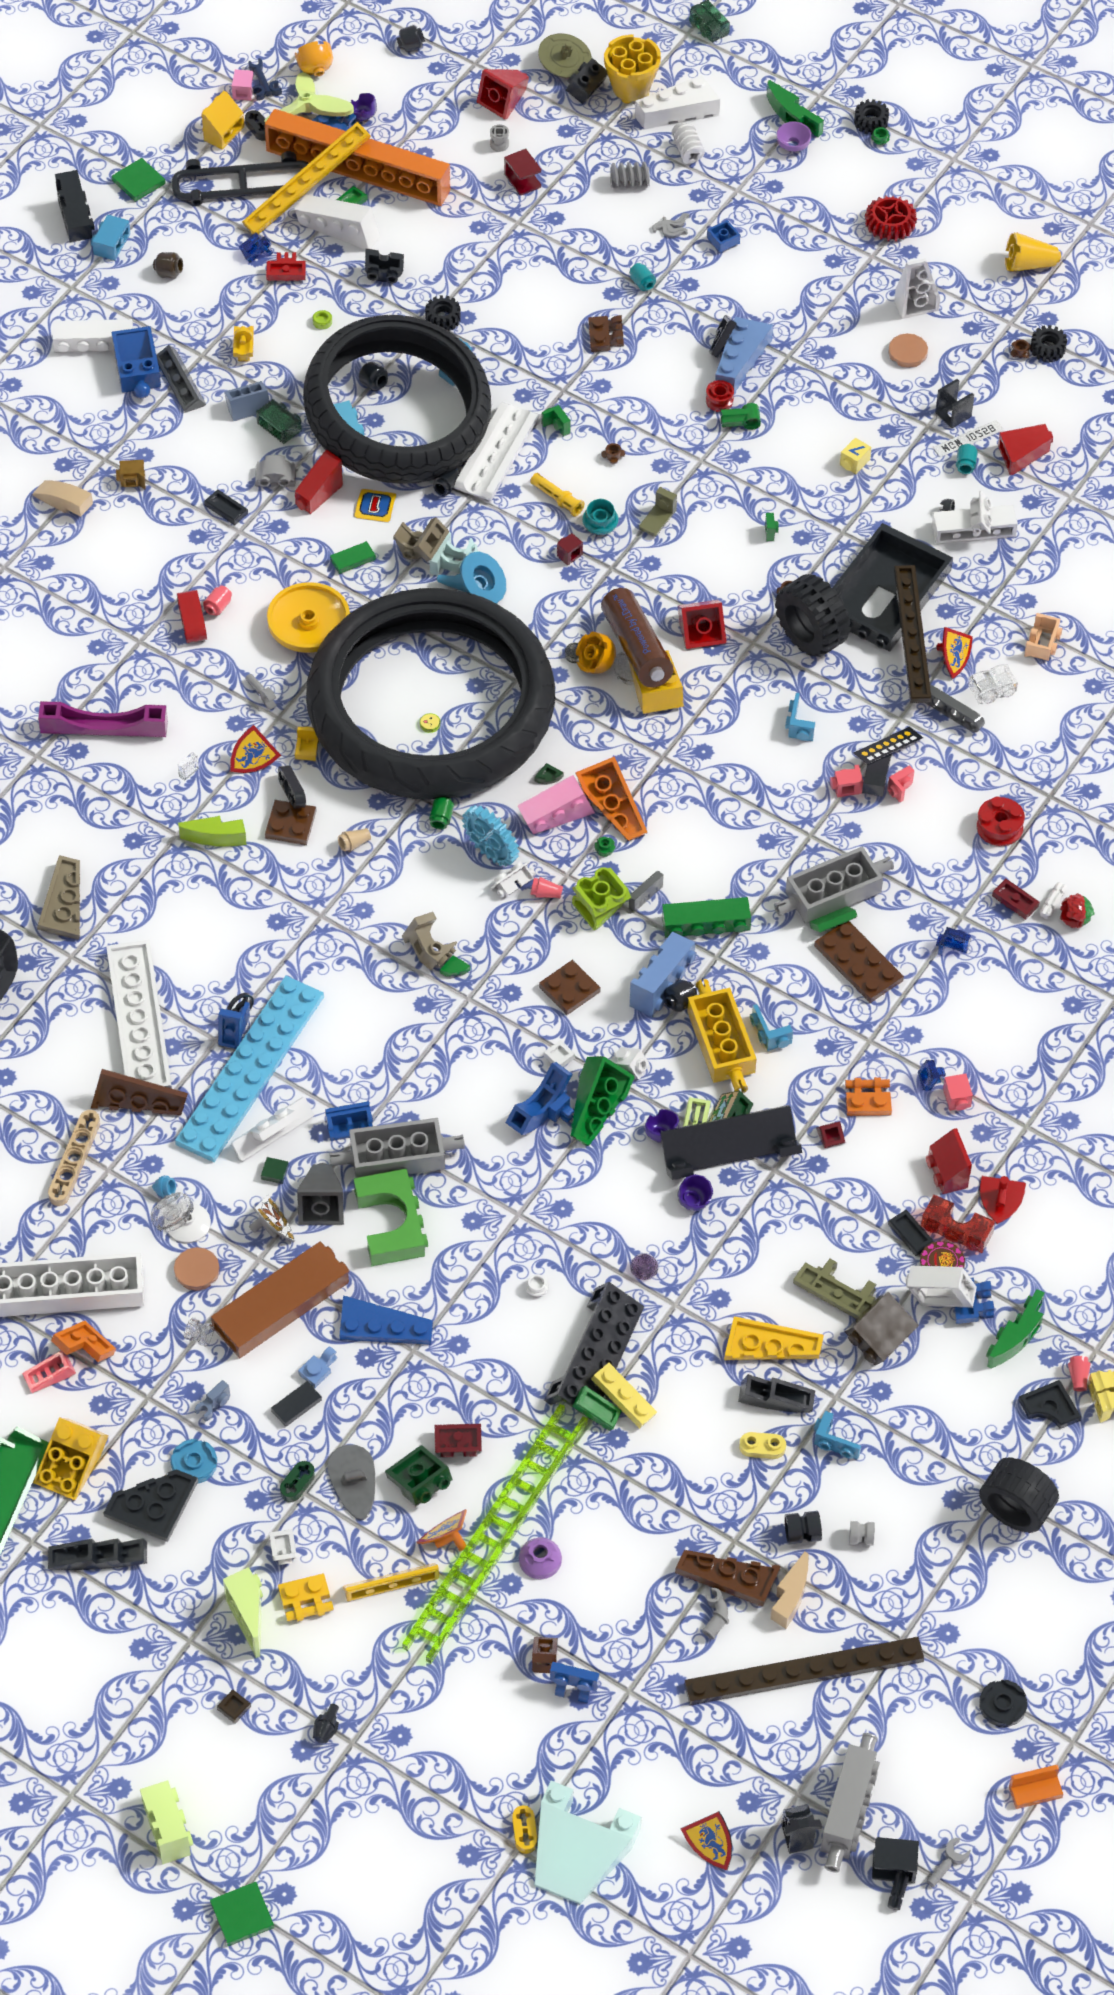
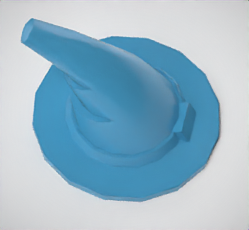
[437,551,506,603]

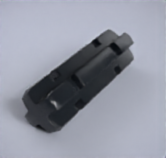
[887,1871,911,1910]

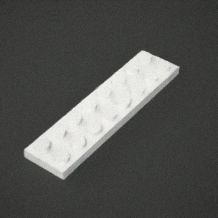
[106,940,172,1088]

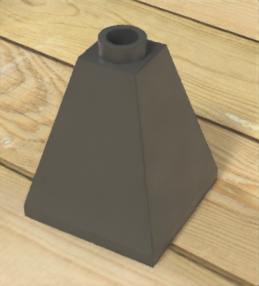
[297,1163,344,1225]

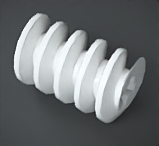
[671,123,705,164]

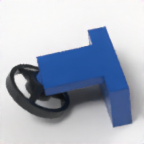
[218,993,254,1049]

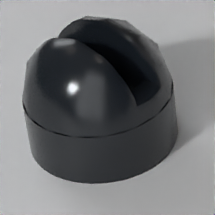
[939,499,955,511]

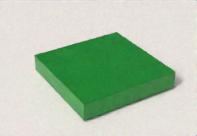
[111,158,166,202]
[210,1882,274,1946]

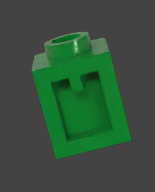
[541,405,571,437]

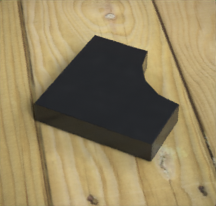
[709,315,737,358]
[1018,1380,1081,1429]

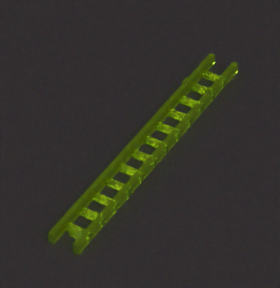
[402,1404,588,1664]

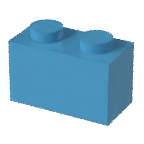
[91,215,131,261]

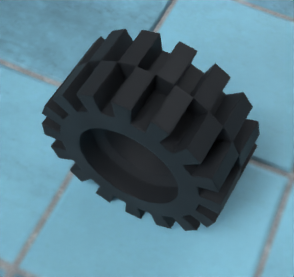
[854,99,889,135]
[425,295,461,331]
[1030,325,1067,362]

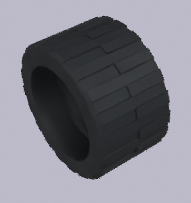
[979,1457,1059,1533]

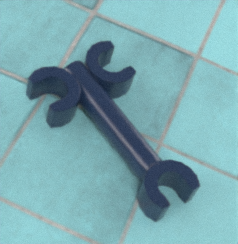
[248,58,282,101]

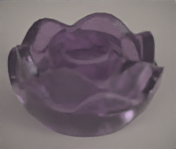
[630,1253,658,1280]

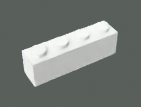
[52,319,133,352]
[932,505,1018,544]

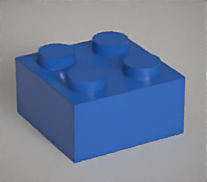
[707,220,741,253]

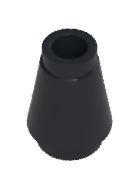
[433,469,460,496]

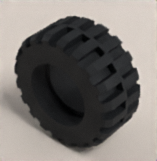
[775,574,851,657]

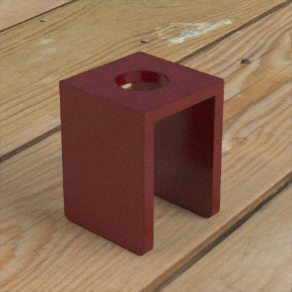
[504,148,541,196]

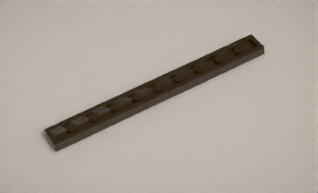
[684,1636,924,1706]

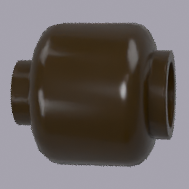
[153,252,183,278]

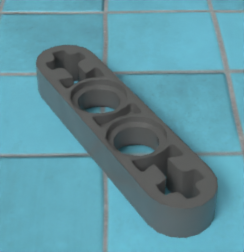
[926,684,985,732]

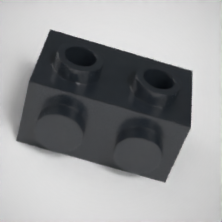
[566,58,608,105]

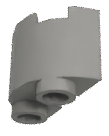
[255,455,296,487]

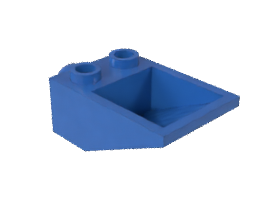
[111,326,161,398]

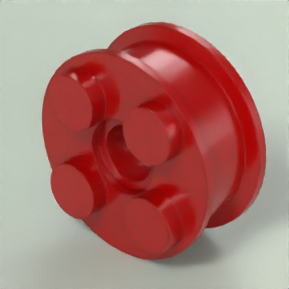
[977,796,1025,846]

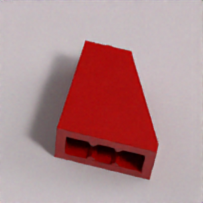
[998,424,1053,475]
[295,450,343,514]

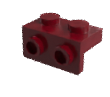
[434,1423,482,1457]

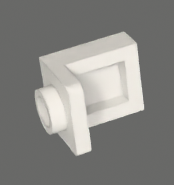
[611,1047,649,1079]
[269,1529,297,1565]

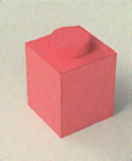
[943,1073,973,1111]

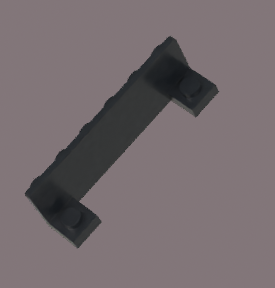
[660,1105,803,1180]
[544,1282,644,1419]

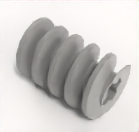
[610,162,650,187]

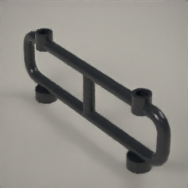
[172,151,309,206]

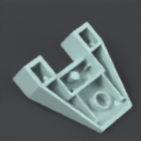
[535,1781,642,1905]

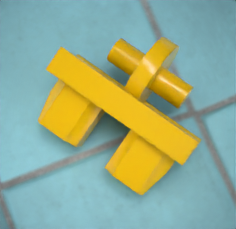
[233,326,254,362]

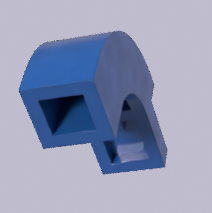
[505,1062,573,1135]

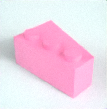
[518,775,595,835]

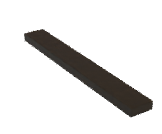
[894,565,932,703]

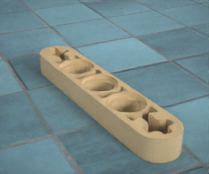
[48,1110,100,1206]

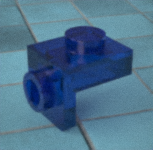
[239,232,273,263]
[936,927,971,956]

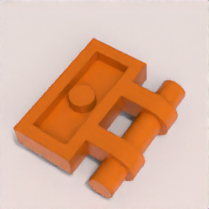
[845,1077,892,1116]

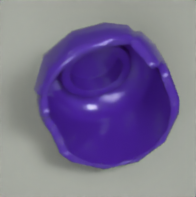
[351,93,377,121]
[644,1109,680,1143]
[677,1174,713,1211]

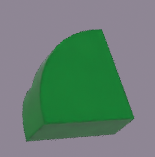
[440,955,470,977]

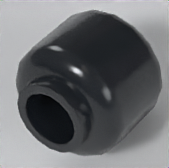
[396,25,425,53]
[359,362,388,391]
[664,980,697,1012]

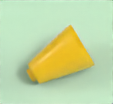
[1005,232,1061,272]

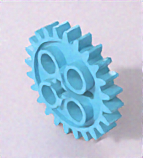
[462,805,520,867]

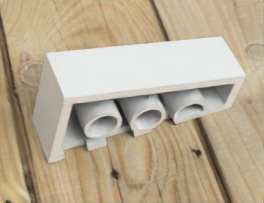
[635,75,720,129]
[295,194,380,250]

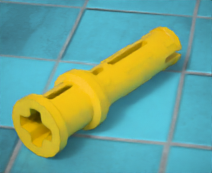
[530,472,585,517]

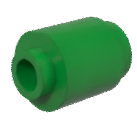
[429,797,454,830]

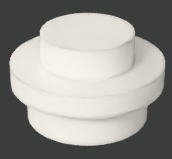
[526,1274,549,1297]

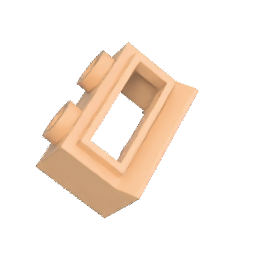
[1024,613,1063,661]

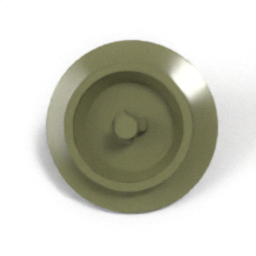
[538,33,592,78]

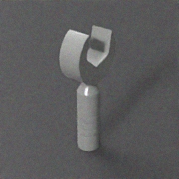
[245,674,277,710]
[926,1838,971,1887]

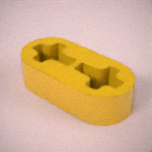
[512,1805,537,1854]

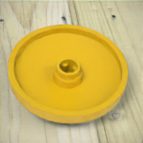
[267,582,350,653]

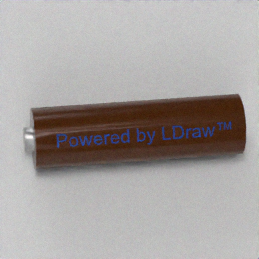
[601,588,673,688]

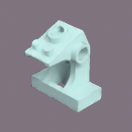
[430,532,479,576]

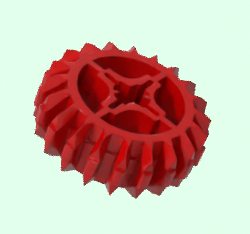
[865,195,917,242]

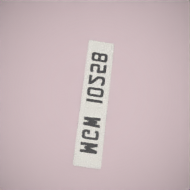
[933,420,1004,457]

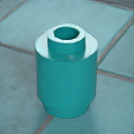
[629,263,656,291]
[956,444,978,474]

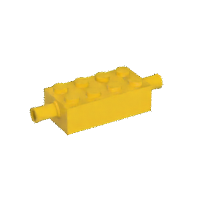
[687,979,757,1093]

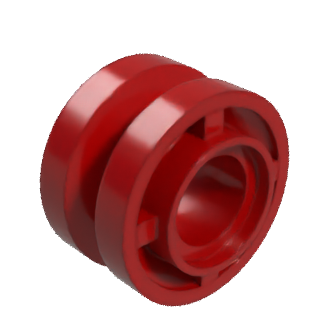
[706,380,734,412]

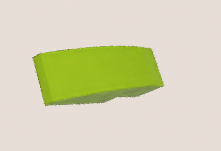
[178,816,247,847]

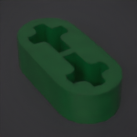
[280,1461,315,1502]

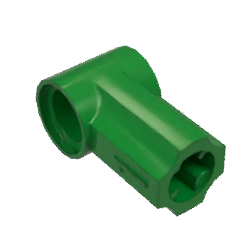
[720,403,761,430]

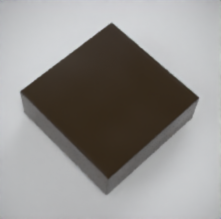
[217,1689,251,1724]

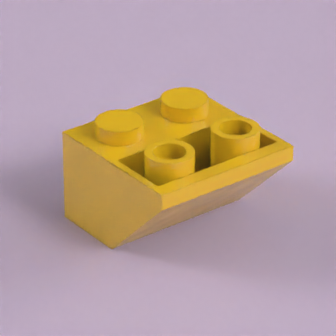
[201,91,245,150]

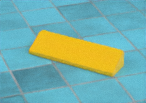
[343,1563,439,1601]

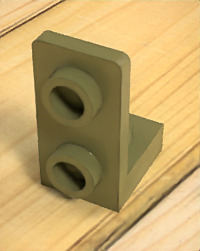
[639,487,677,537]

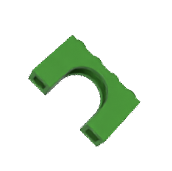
[354,1169,428,1266]

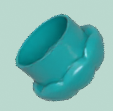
[582,498,619,535]

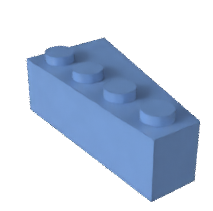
[715,317,773,393]
[629,932,697,1017]

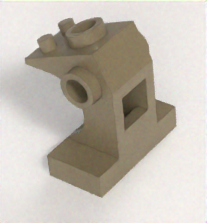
[393,517,449,562]
[402,911,457,970]

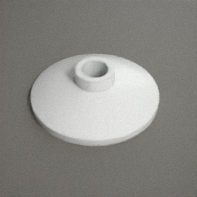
[165,1203,211,1243]

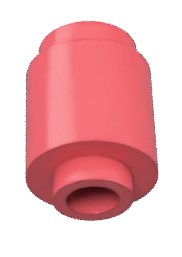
[203,585,232,616]

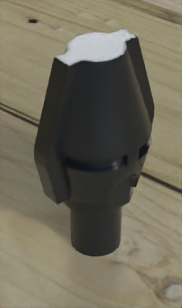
[313,1704,339,1744]

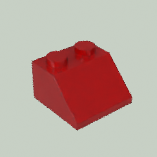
[677,600,727,649]
[926,1128,972,1194]

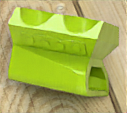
[572,867,631,930]

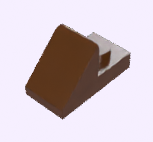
[532,1637,558,1673]

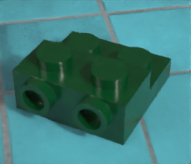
[385,1445,453,1506]

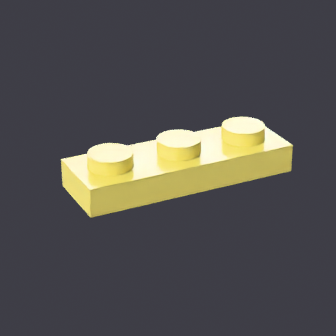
[591,1363,657,1429]

